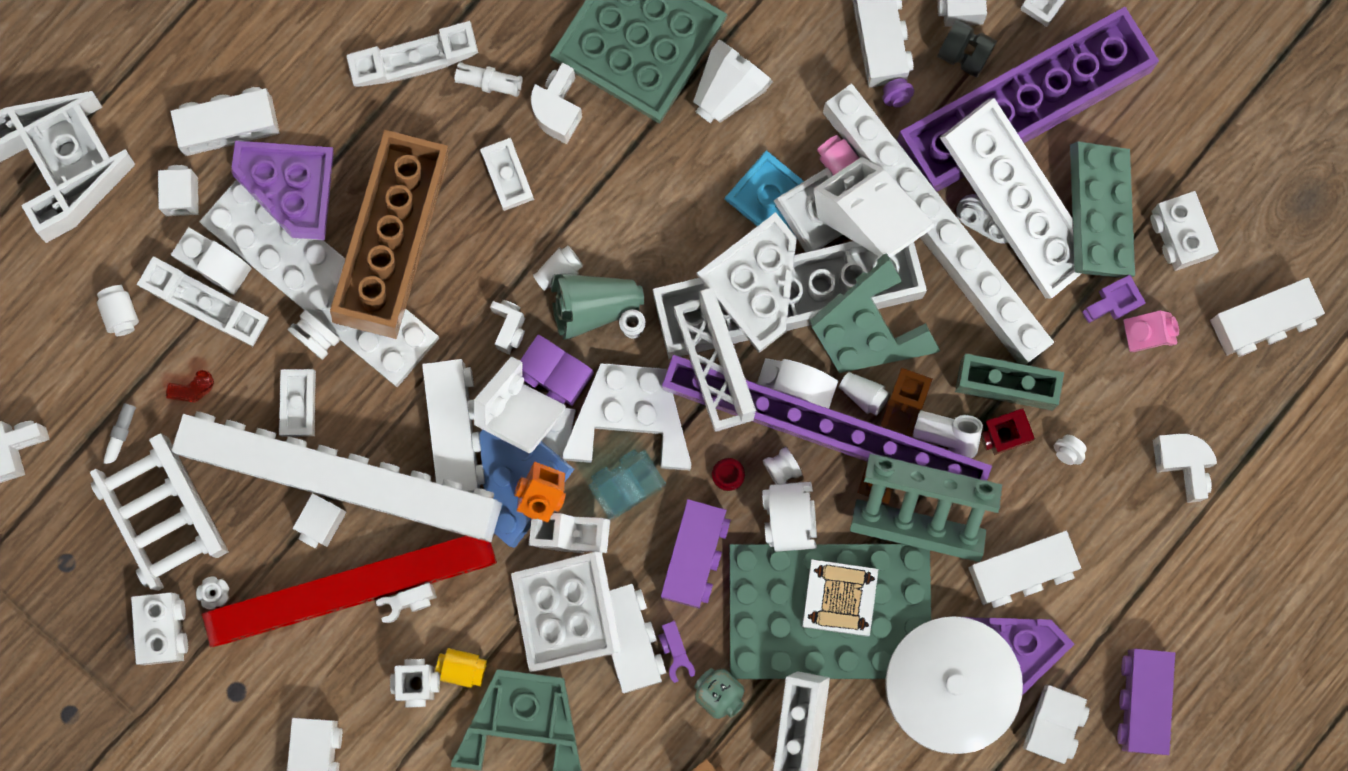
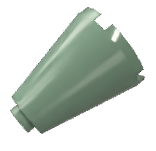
[551,274,644,340]

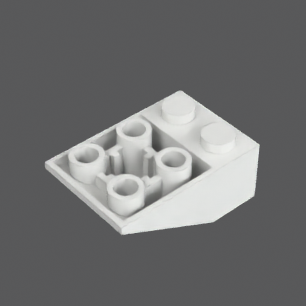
[814,157,934,258]

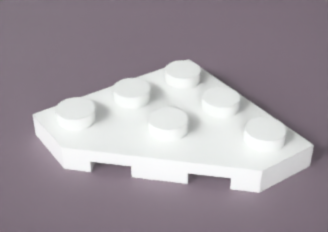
[697,212,796,353]

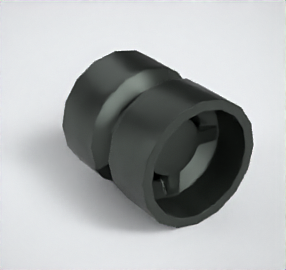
[937,20,997,78]

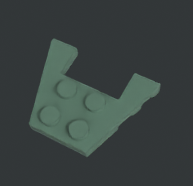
[810,253,940,373]
[451,669,582,771]

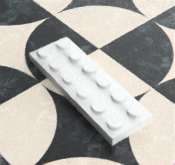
[940,98,1082,298]

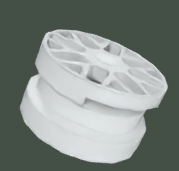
[288,310,340,360]

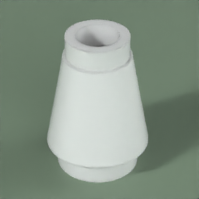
[533,245,583,291]
[839,372,890,415]

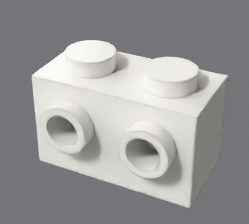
[1151,191,1219,271]
[131,593,188,665]

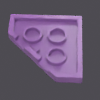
[232,141,334,240]
[963,617,1074,695]

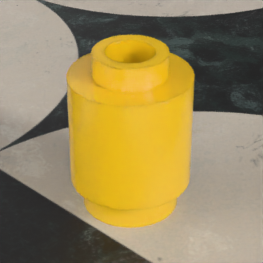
[435,648,487,688]

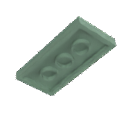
[1070,142,1135,278]

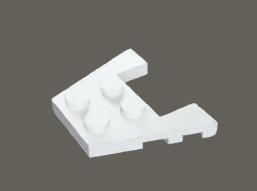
[562,363,691,471]

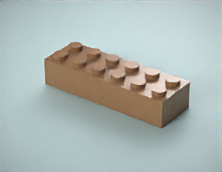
[330,130,449,339]

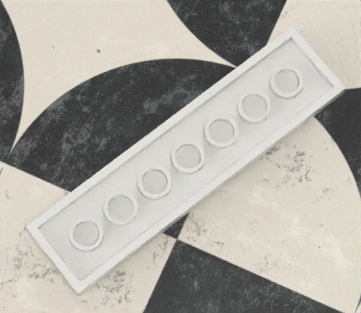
[199,180,440,387]

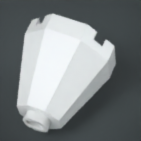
[693,39,773,123]

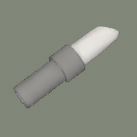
[104,403,136,464]

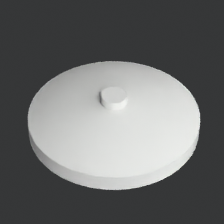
[885,617,1022,754]

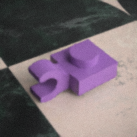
[1082,275,1146,323]
[658,621,695,683]

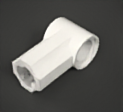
[913,410,983,458]

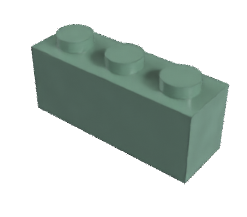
[955,353,1064,411]

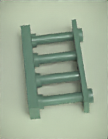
[850,453,1002,562]

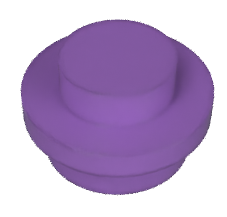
[882,78,914,107]

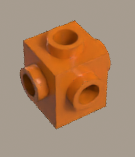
[514,461,566,522]

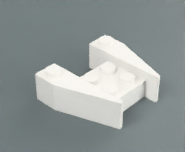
[0,91,135,243]

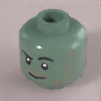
[694,668,744,719]

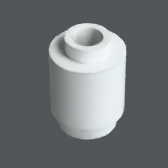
[97,285,139,336]

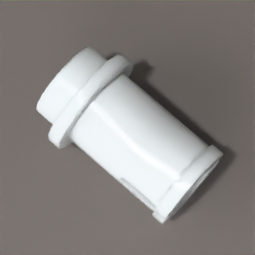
[619,309,646,339]

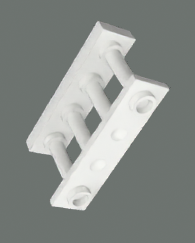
[90,433,229,591]

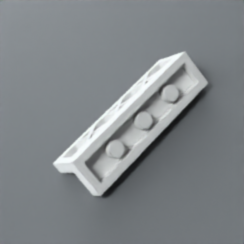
[674,287,756,432]

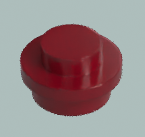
[712,458,745,491]

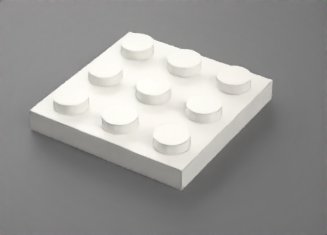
[511,552,621,672]

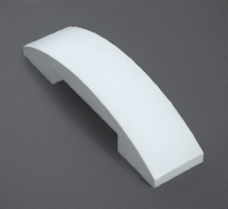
[346,21,478,87]
[137,256,269,346]

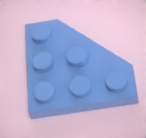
[480,430,574,548]

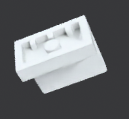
[474,357,566,453]

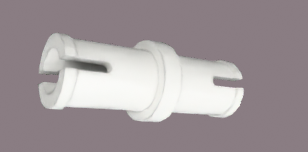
[455,62,523,97]

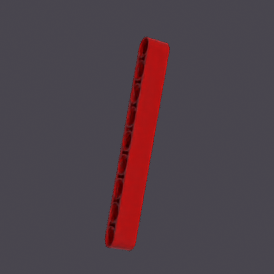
[202,536,497,647]

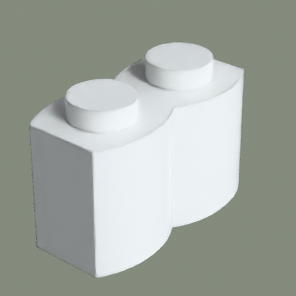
[1023,685,1090,764]

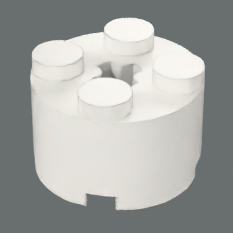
[762,482,817,552]

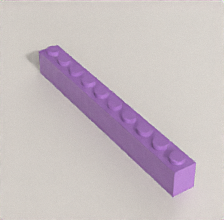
[662,355,992,481]

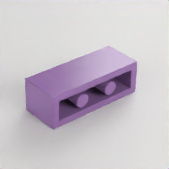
[661,499,731,609]
[1117,649,1175,755]

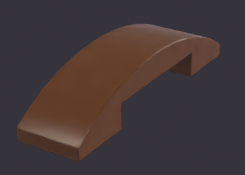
[857,368,933,504]

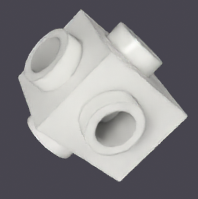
[390,659,440,707]

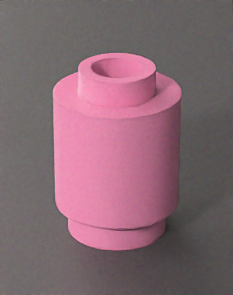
[817,135,859,176]

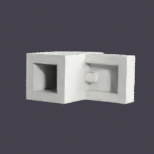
[531,63,582,144]
[171,227,252,295]
[757,358,838,409]
[0,421,50,483]
[1153,434,1217,503]
[529,513,610,553]

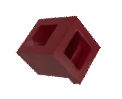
[981,408,1035,456]

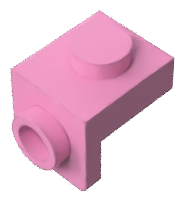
[1123,310,1179,352]

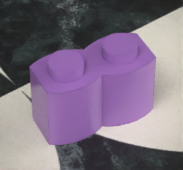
[520,334,594,406]

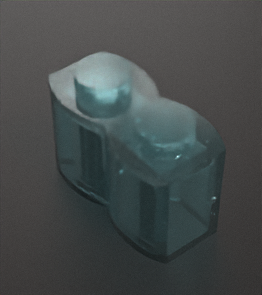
[588,449,666,521]

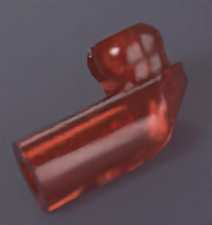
[166,370,214,403]

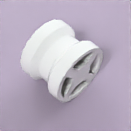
[763,447,802,484]

